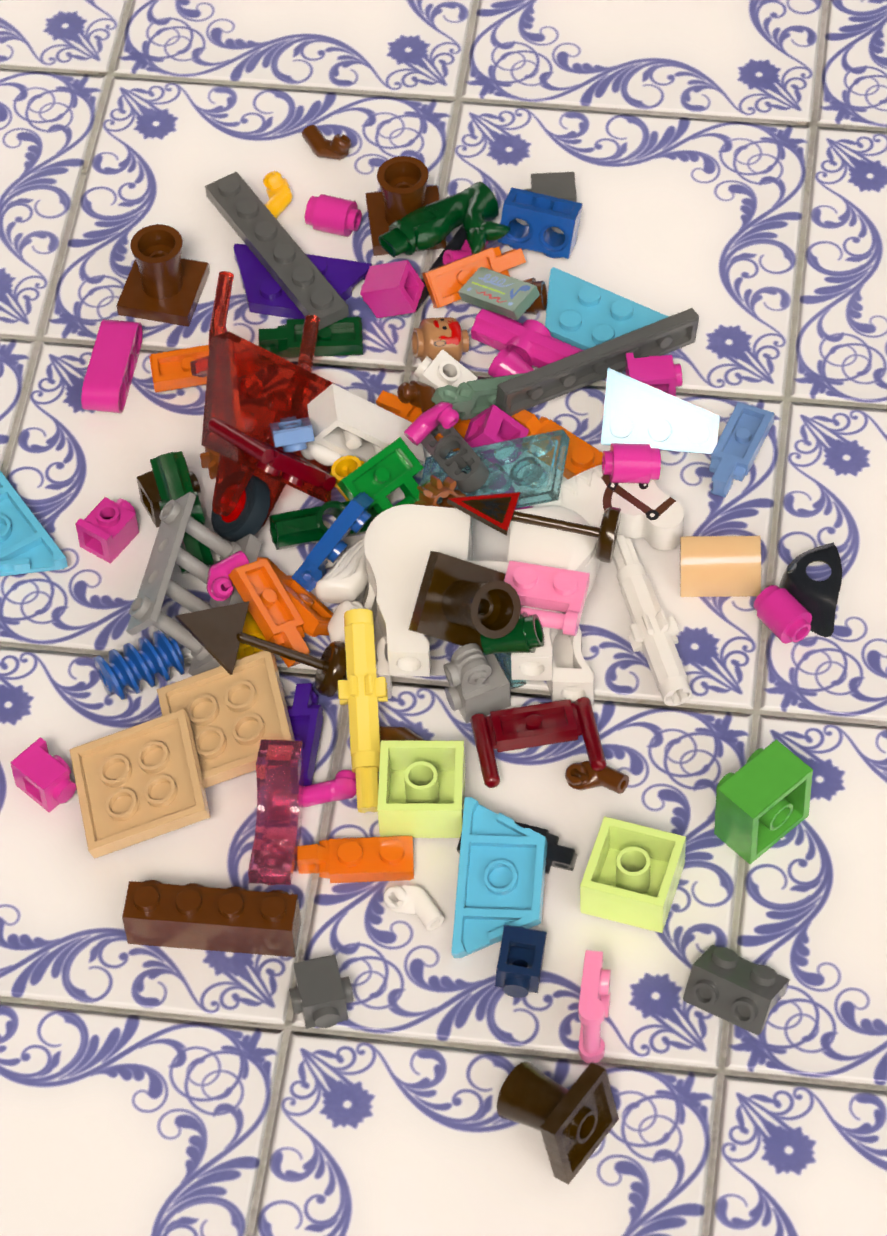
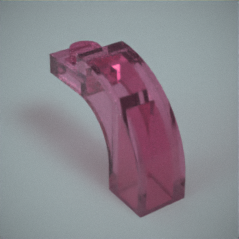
[248,739,303,885]

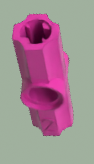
[471,308,583,368]

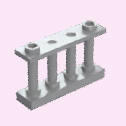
[126,492,262,676]

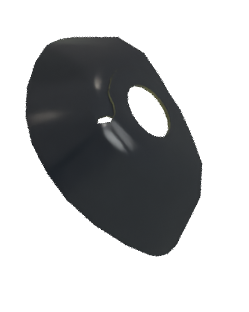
[779,542,842,637]

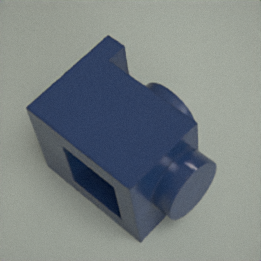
[495,925,547,998]

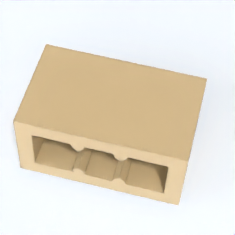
[679,536,761,597]

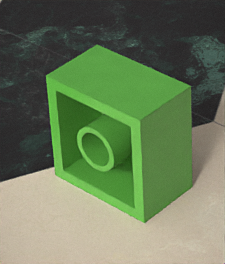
[714,739,813,864]

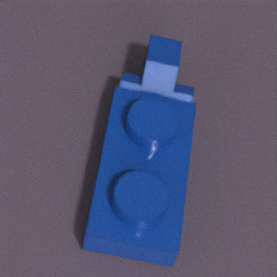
[291,492,374,592]

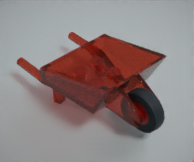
[190,271,335,542]

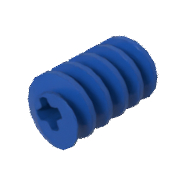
[94,630,185,700]

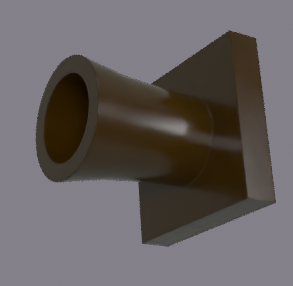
[408,551,521,652]
[497,1062,619,1185]

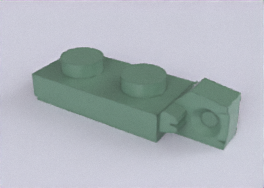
[431,373,525,420]

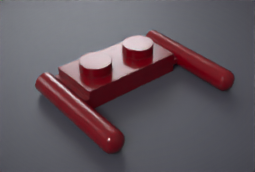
[208,417,336,491]
[470,697,606,788]

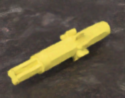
[337,609,388,813]

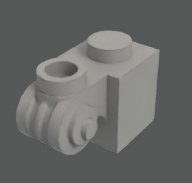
[444,643,511,723]

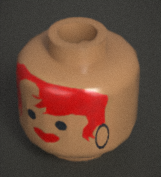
[412,317,469,362]

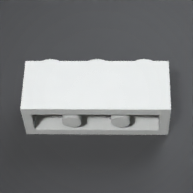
[307,383,425,465]

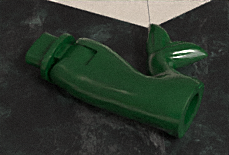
[378,182,510,257]

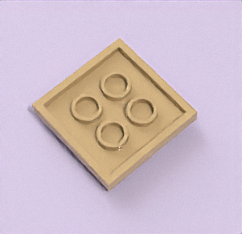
[157,651,298,788]
[69,708,211,859]

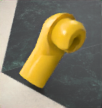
[263,171,292,219]

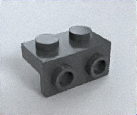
[683,944,790,1035]

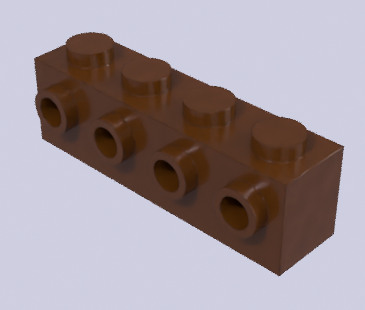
[122,880,301,957]

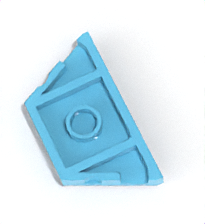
[545,267,668,350]
[0,471,68,577]
[451,797,547,958]

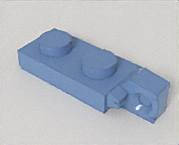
[709,402,775,498]
[270,416,315,452]

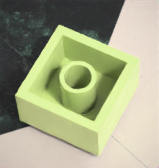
[377,740,465,838]
[580,816,686,933]

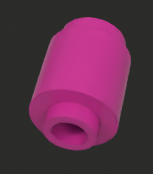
[305,194,362,237]
[602,443,661,484]
[753,585,812,644]

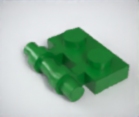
[337,437,430,525]

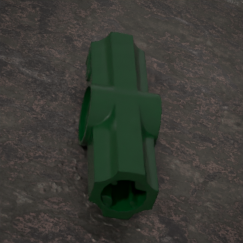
[150,451,214,574]
[269,501,378,550]

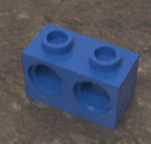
[498,187,583,259]

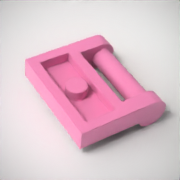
[504,561,589,636]
[578,950,611,1063]

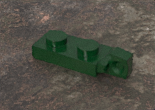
[258,317,363,358]

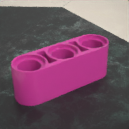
[81,319,143,413]

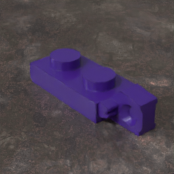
[268,683,324,787]

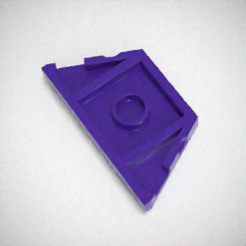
[233,243,372,319]

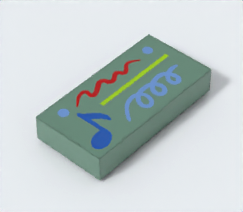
[458,267,540,320]

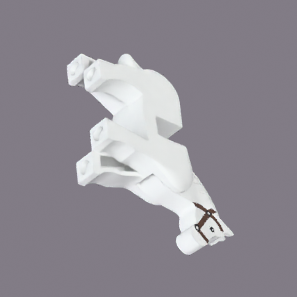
[315,465,684,706]

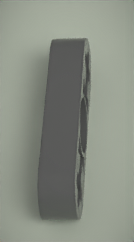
[421,423,489,493]

